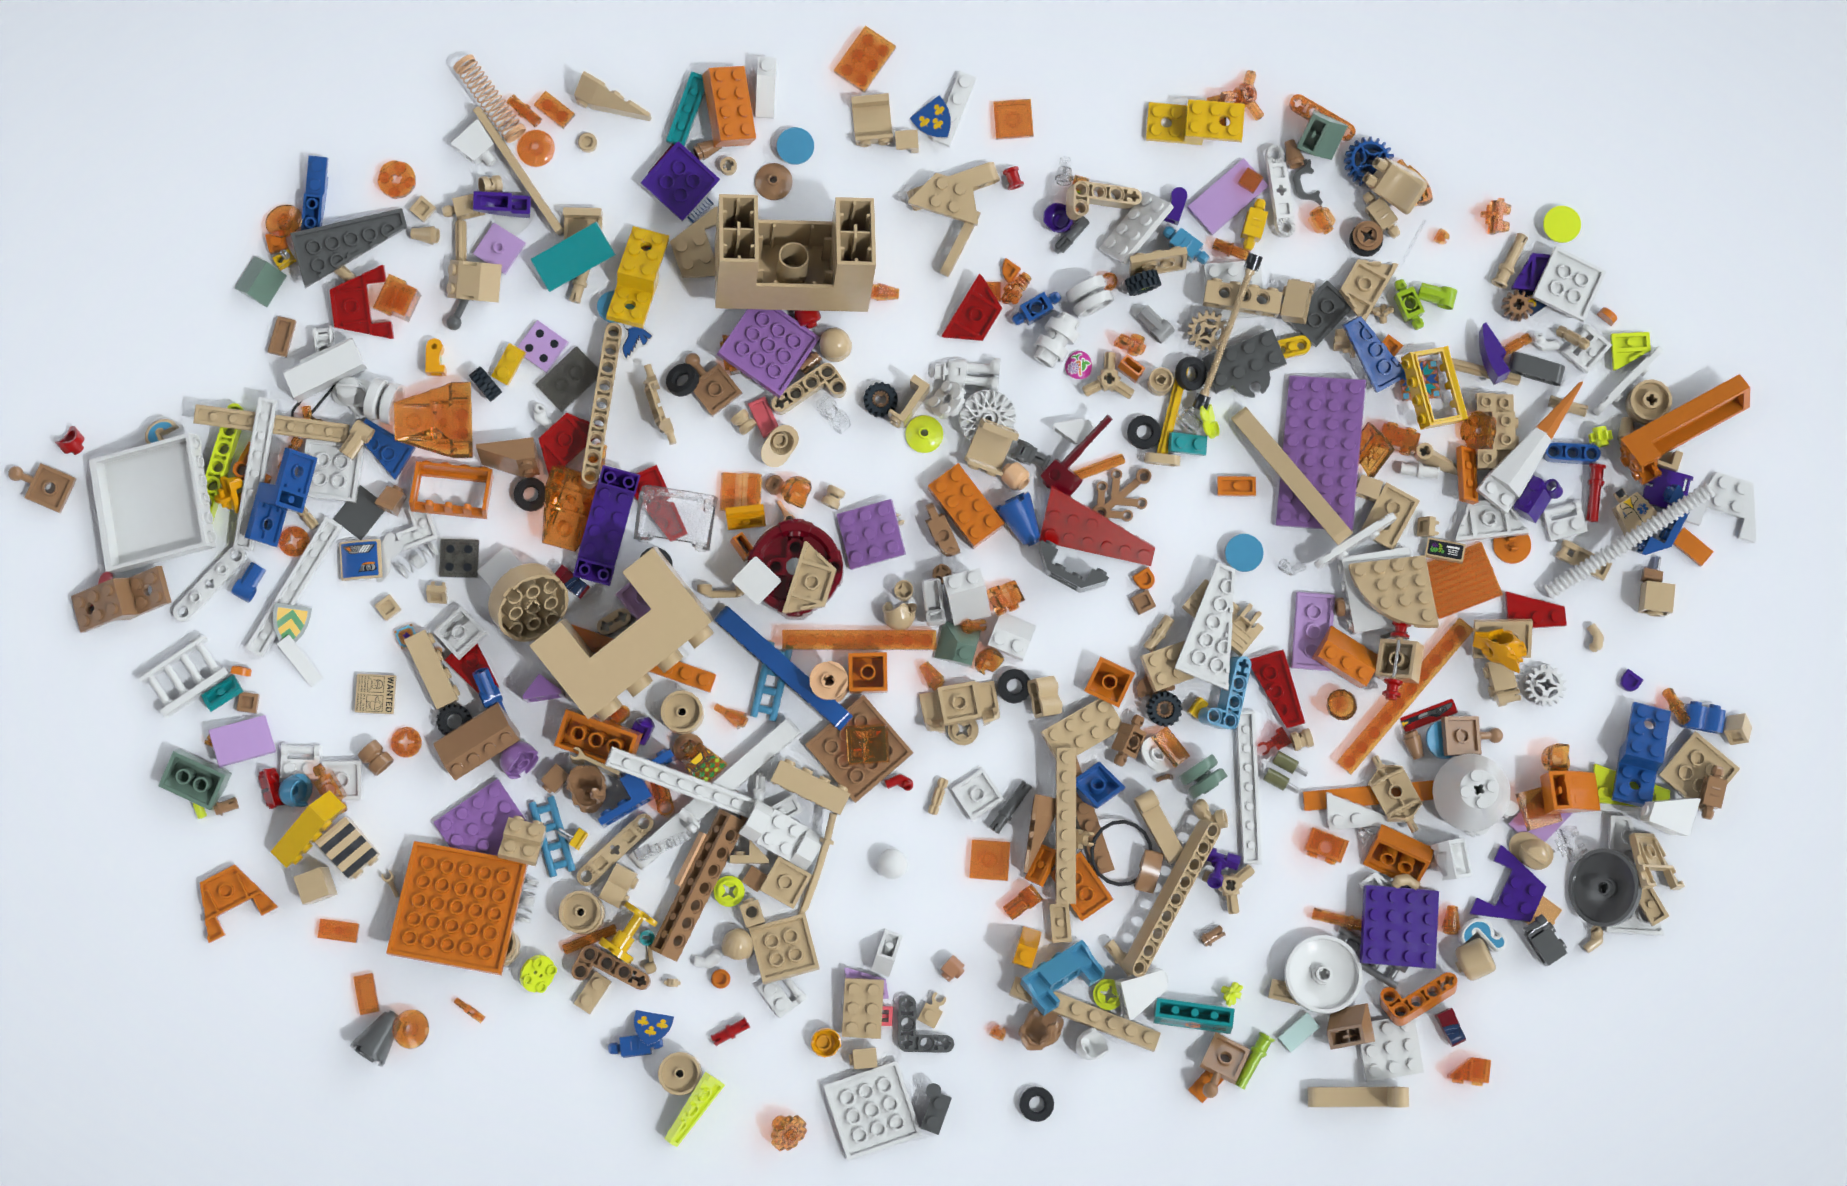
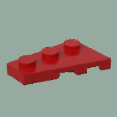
[1505,592,1567,629]

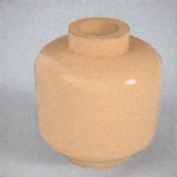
[1002,462,1030,490]

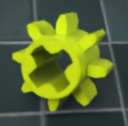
[1588,426,1613,448]

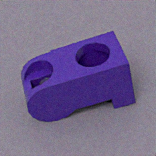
[1163,187,1188,226]

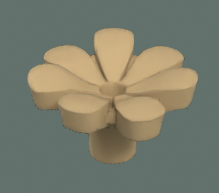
[1370,304,1394,324]

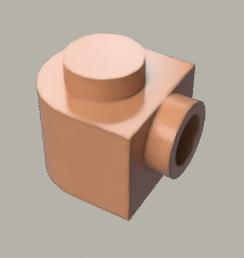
[940,955,965,982]

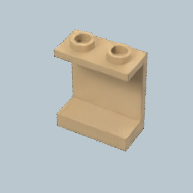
[851,93,893,147]
[964,417,1020,477]

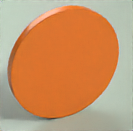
[1493,535,1531,564]

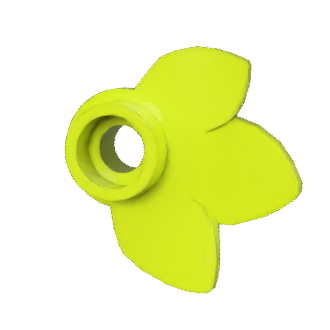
[1200,404,1220,439]

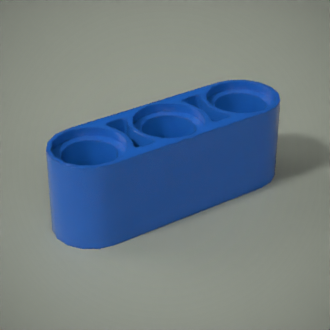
[1543,442,1601,465]

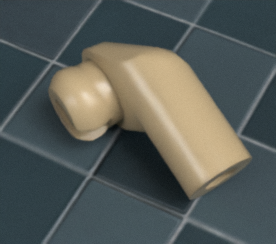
[1587,623,1604,652]
[1583,925,1604,954]

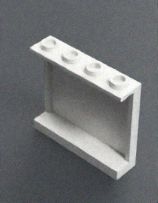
[1337,547,1413,635]

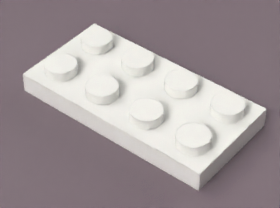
[1099,191,1174,264]

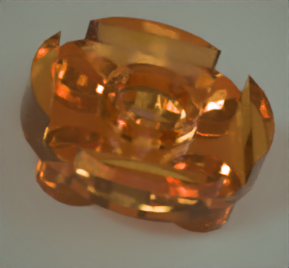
[378,160,416,199]
[1460,411,1496,450]

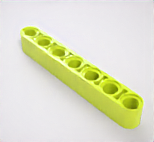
[205,403,245,524]

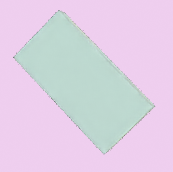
[1278,1012,1320,1053]

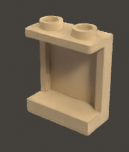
[563,207,603,240]
[888,374,930,429]

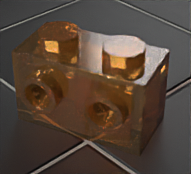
[1376,422,1421,456]

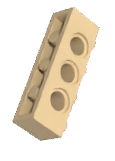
[1202,278,1283,318]

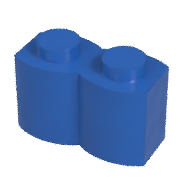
[1681,701,1726,734]

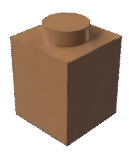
[541,763,569,794]

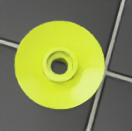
[905,415,943,453]

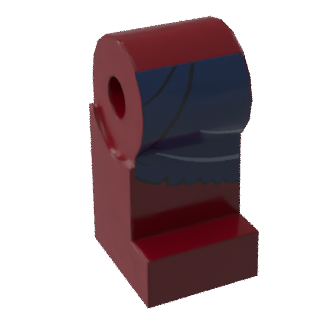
[555,564,590,599]
[1434,1008,1466,1047]

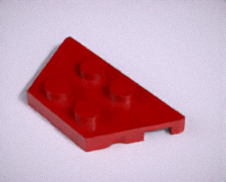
[942,274,1003,341]
[538,413,601,478]

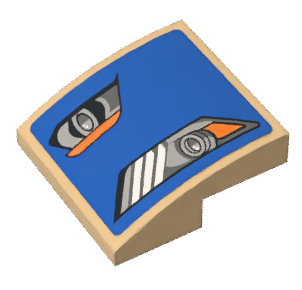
[339,539,383,581]

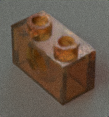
[1303,827,1349,866]

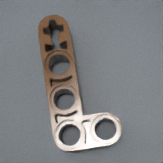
[571,945,651,990]

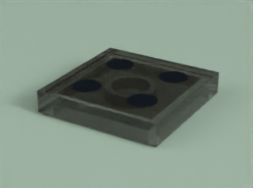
[439,539,480,578]

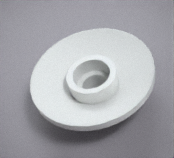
[1141,736,1176,772]

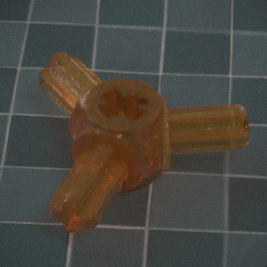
[1220,70,1264,121]

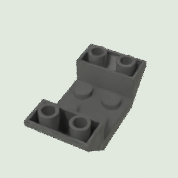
[1038,540,1109,593]

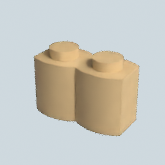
[1027,676,1063,718]
[598,863,639,909]

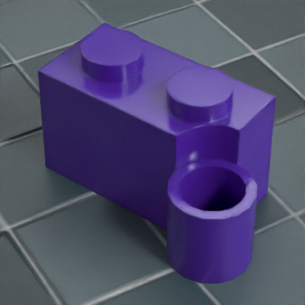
[1513,475,1563,524]

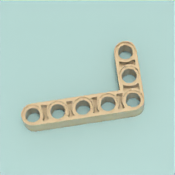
[1307,1087,1409,1108]

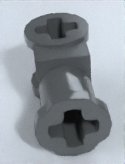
[1010,439,1051,471]

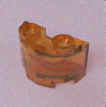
[987,580,1025,616]

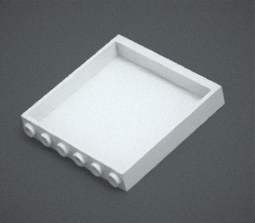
[89,433,216,573]

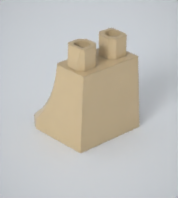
[1362,157,1427,215]

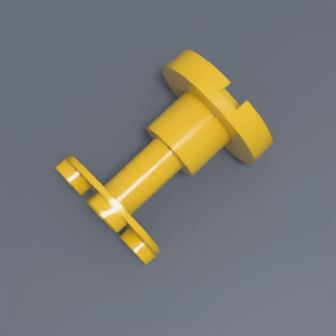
[598,901,658,965]

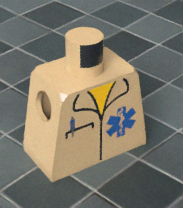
[1612,488,1657,535]

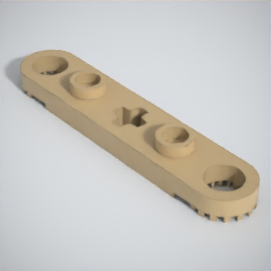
[576,814,654,886]

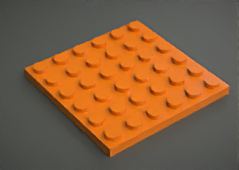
[386,841,528,976]

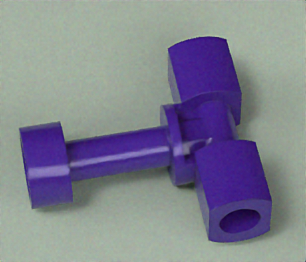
[1206,847,1241,889]

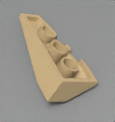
[574,71,652,121]

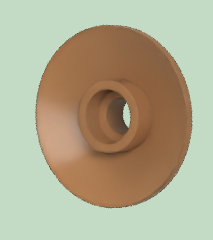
[755,163,793,200]

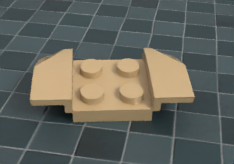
[919,681,1000,733]

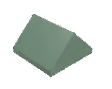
[235,256,287,307]

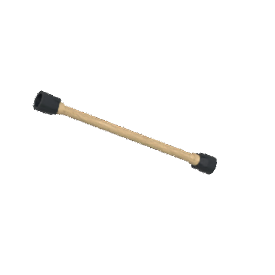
[1192,252,1263,410]

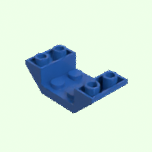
[1636,484,1690,555]

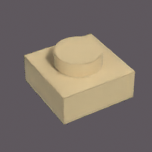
[409,195,436,223]
[374,594,402,622]

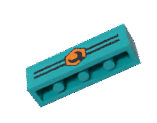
[1153,998,1235,1034]

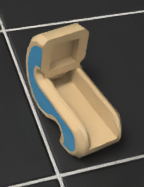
[145,419,179,444]

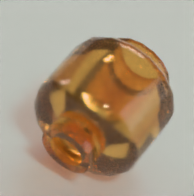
[1308,205,1336,235]

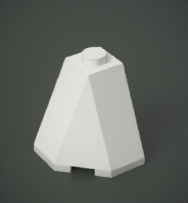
[1640,798,1701,836]

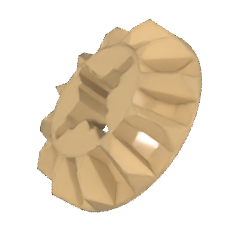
[948,721,979,746]

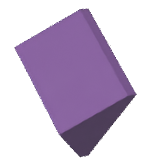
[523,674,565,703]

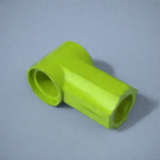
[1418,282,1458,310]

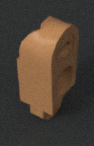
[925,503,961,557]

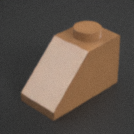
[375,485,407,517]

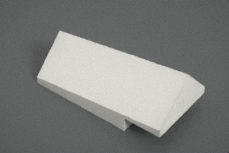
[283,338,367,403]

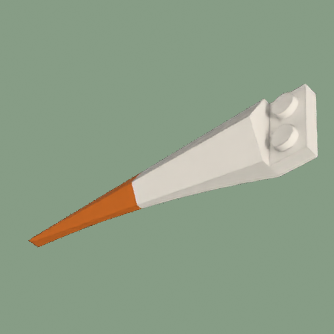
[1476,381,1583,514]

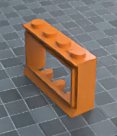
[409,460,494,519]

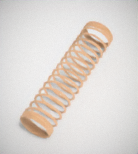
[453,54,526,143]

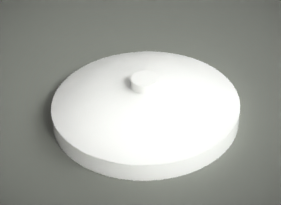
[1284,935,1363,1014]

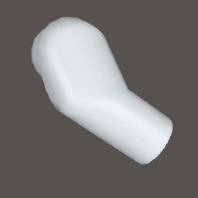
[677,808,700,833]

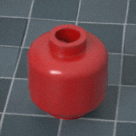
[794,310,821,329]

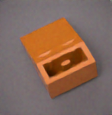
[1540,770,1601,814]

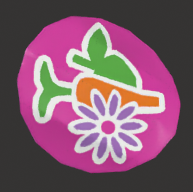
[1065,351,1092,379]

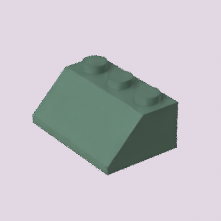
[158,749,232,810]

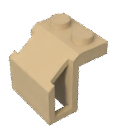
[446,260,502,303]

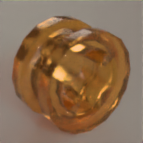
[1103,272,1118,291]

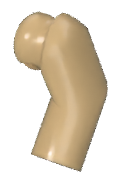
[1391,874,1421,890]

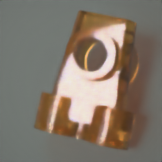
[1114,333,1146,356]

